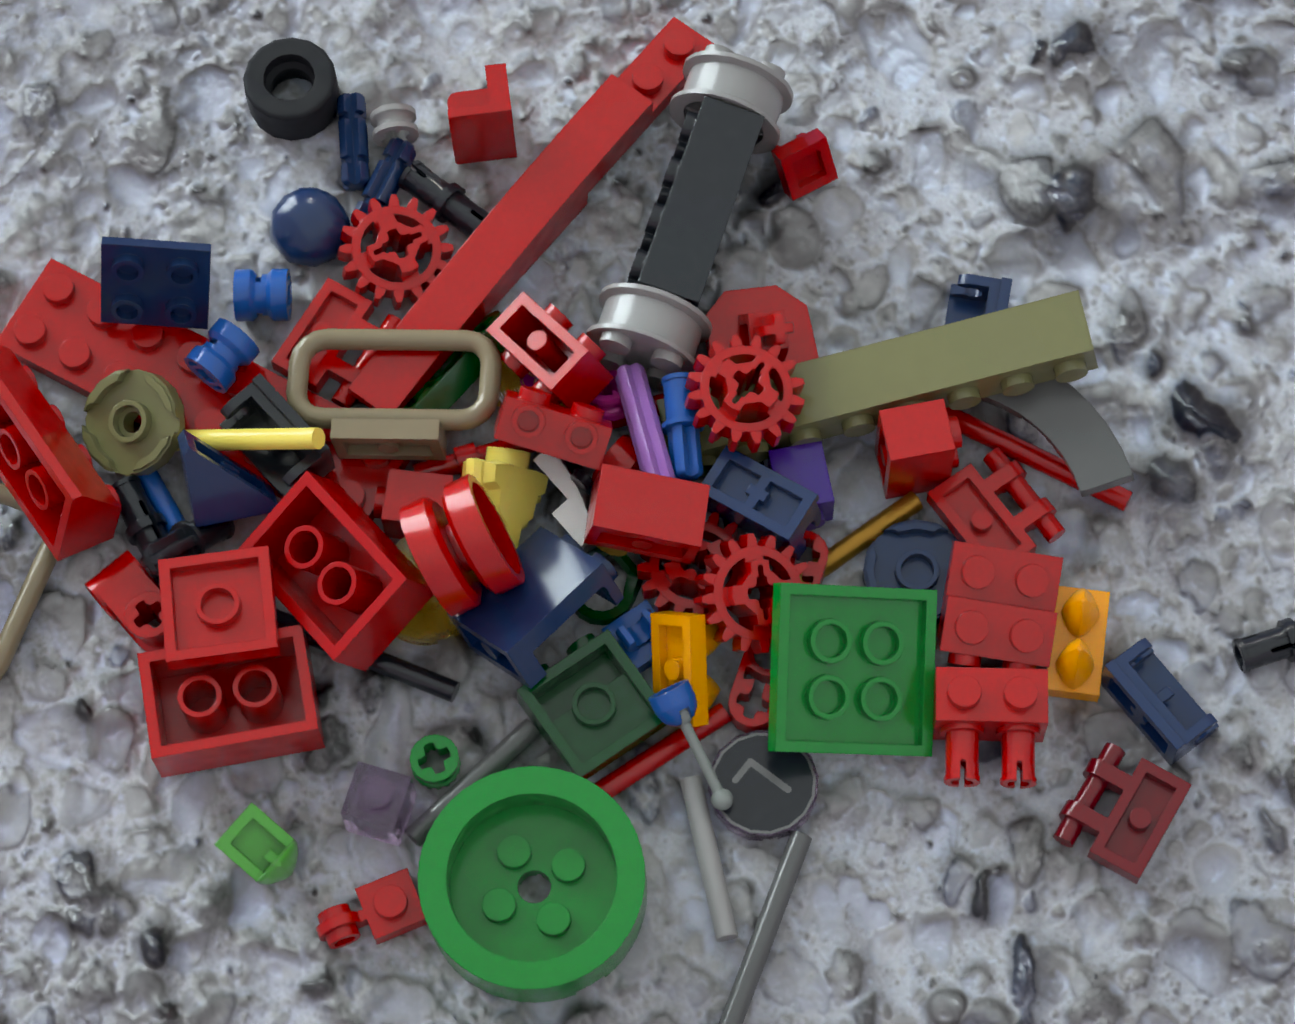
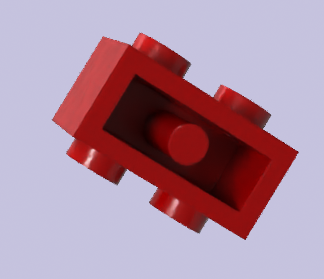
[486,291,614,409]

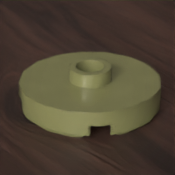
[82,369,185,476]

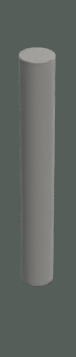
[680,775,738,942]

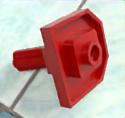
[705,285,819,363]

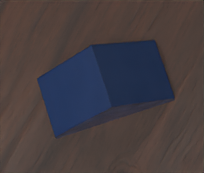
[177,429,278,527]

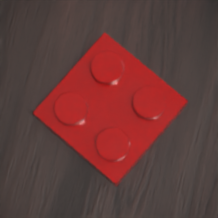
[158,545,281,670]

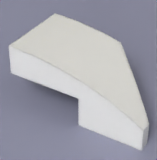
[533,453,590,548]

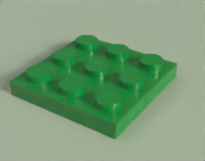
[768,583,937,757]

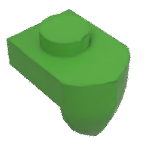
[214,802,299,885]

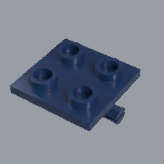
[101,236,211,329]

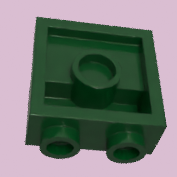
[517,629,667,779]

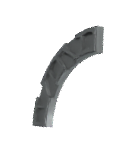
[981,379,1134,497]

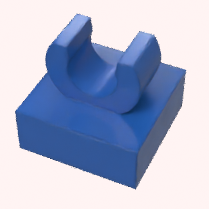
[601,600,655,674]

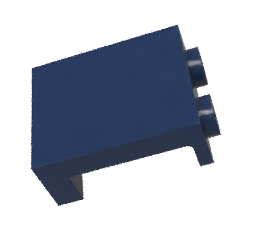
[447,526,624,689]

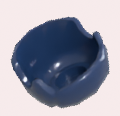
[269,187,350,267]

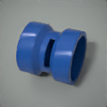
[233,269,292,322]
[184,318,260,394]

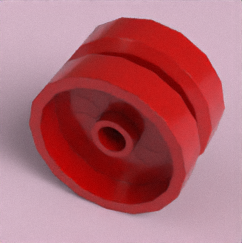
[399,474,525,617]

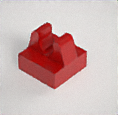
[771,128,838,201]

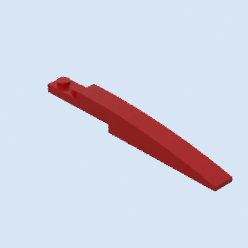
[348,17,714,408]

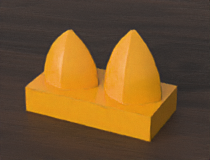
[1045,586,1110,702]
[650,611,722,727]

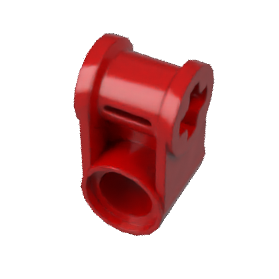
[84,550,165,652]

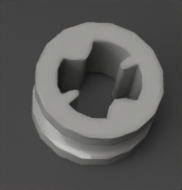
[370,103,419,148]

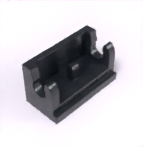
[219,373,335,497]

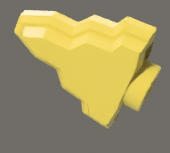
[462,446,549,549]

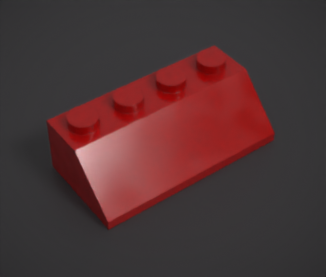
[0,345,121,561]

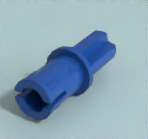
[661,372,705,482]

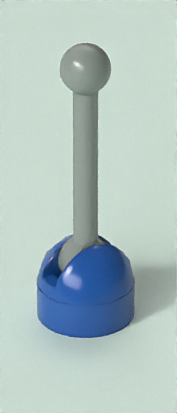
[648,679,733,811]

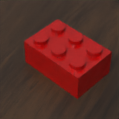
[238,471,434,672]
[137,624,325,778]

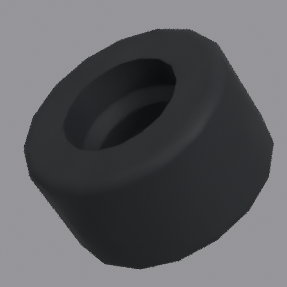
[243,37,340,141]

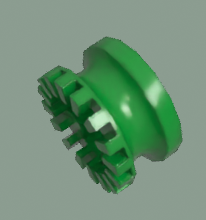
[409,734,461,790]

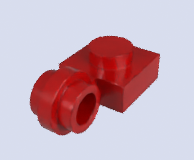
[316,868,427,949]

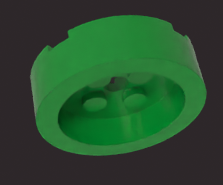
[418,766,647,1003]

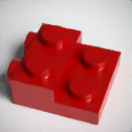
[494,385,613,471]
[936,540,1063,669]

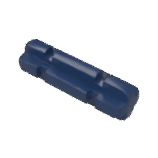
[337,92,370,192]
[351,137,416,234]

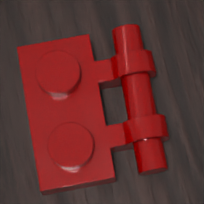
[271,277,401,408]
[926,447,1066,553]

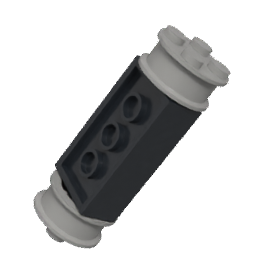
[586,44,794,391]

